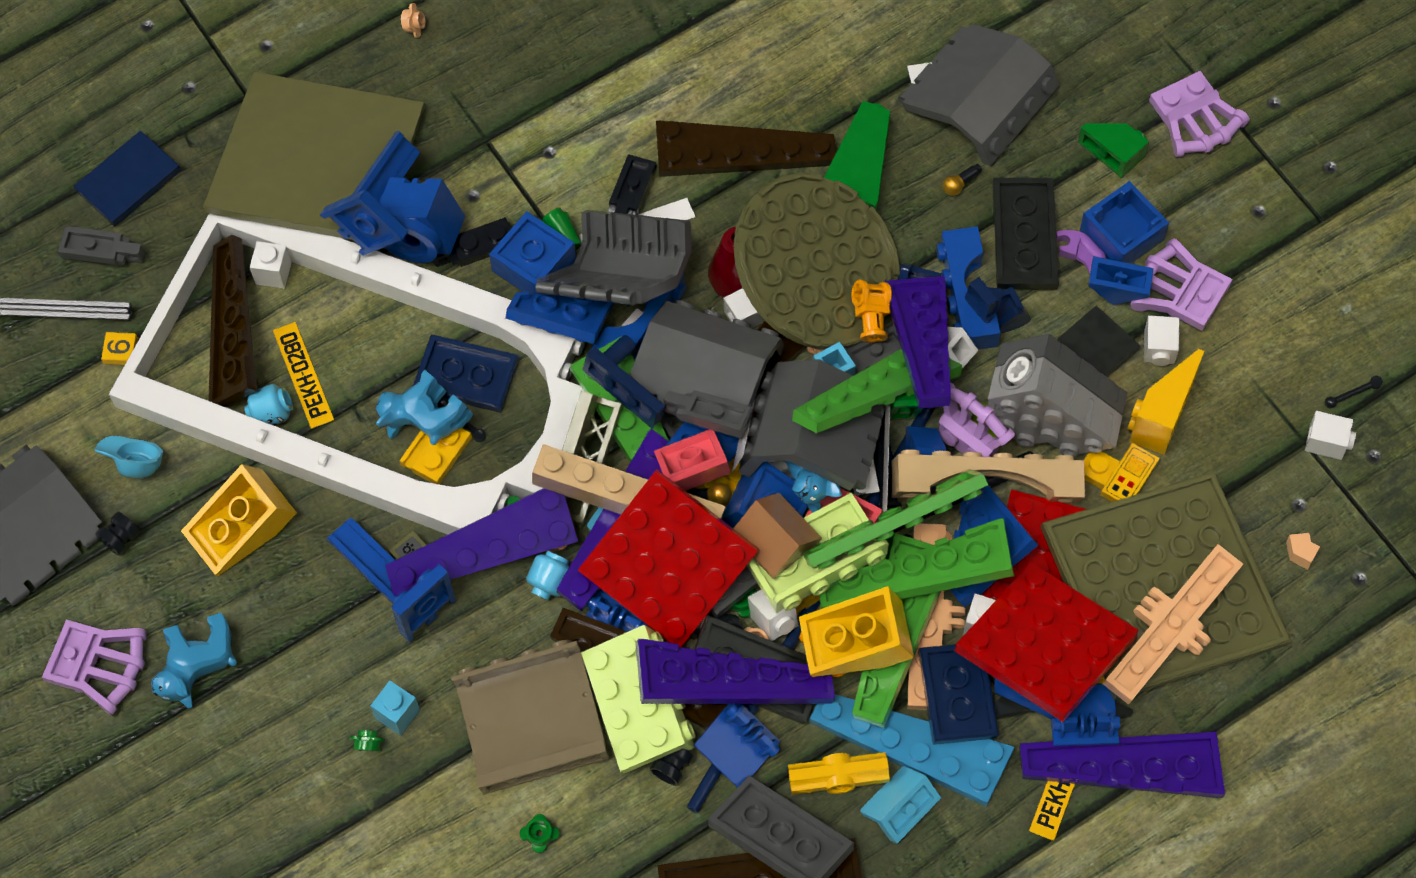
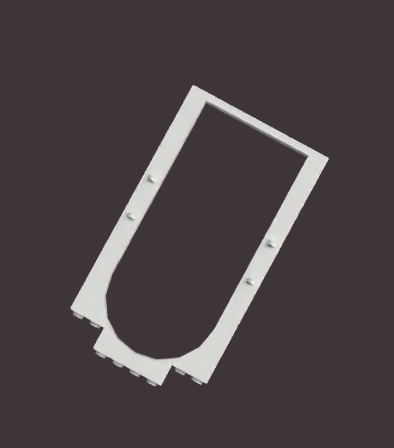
[109,214,585,535]

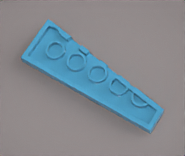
[809,694,1014,807]

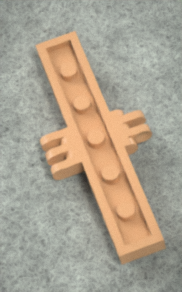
[907,523,966,710]
[1103,544,1243,705]

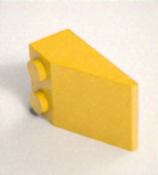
[1127,349,1204,455]
[181,464,297,576]
[799,586,914,677]

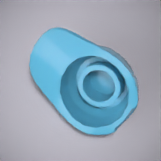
[94,436,163,479]

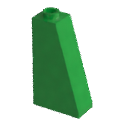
[824,100,890,211]

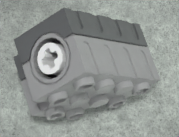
[987,334,1128,457]

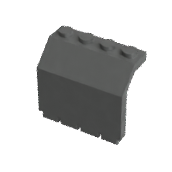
[898,24,1060,165]
[535,210,692,305]
[630,300,785,415]
[738,359,886,491]
[0,444,102,607]

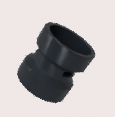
[96,511,141,555]
[650,748,694,786]

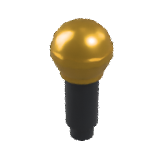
[942,164,982,196]
[686,482,730,504]

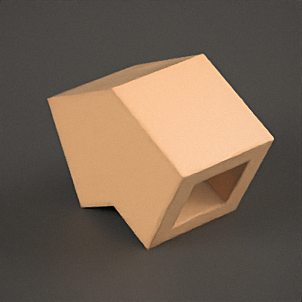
[1286,533,1320,570]

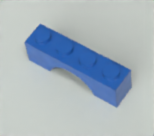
[936,226,1001,350]
[590,272,687,362]

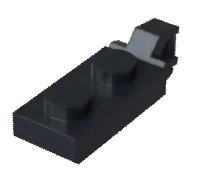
[608,154,657,215]
[434,217,511,267]

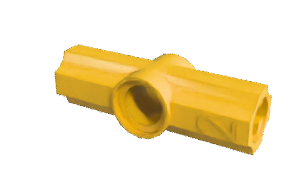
[788,752,890,795]

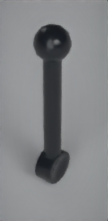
[1325,376,1383,409]
[437,397,486,443]

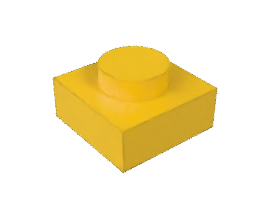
[1084,451,1120,490]

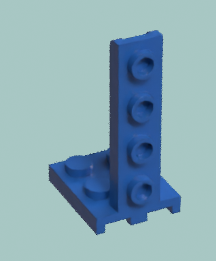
[320,131,420,256]
[327,517,456,643]

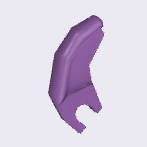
[1056,230,1107,274]

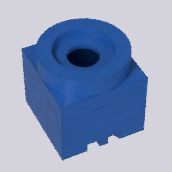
[379,177,465,263]

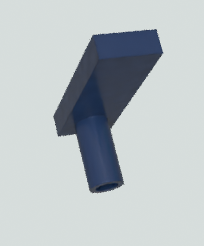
[582,335,665,429]

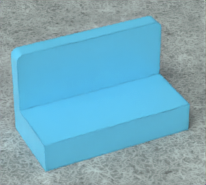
[860,766,941,844]

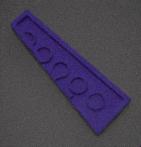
[885,276,951,408]
[557,429,669,612]
[385,488,578,596]
[635,639,835,704]
[1019,732,1225,798]

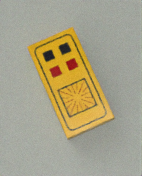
[1100,443,1160,502]

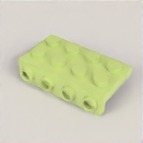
[747,493,889,613]
[581,625,695,773]

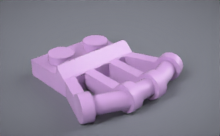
[1149,71,1250,157]
[1130,238,1233,331]
[938,382,1015,457]
[42,619,146,716]

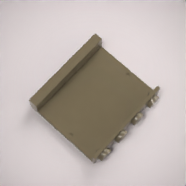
[451,640,609,795]

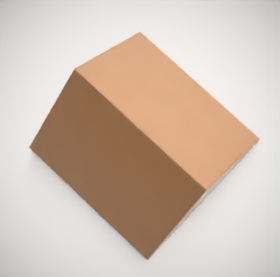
[733,493,822,580]

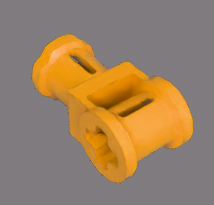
[851,279,892,343]

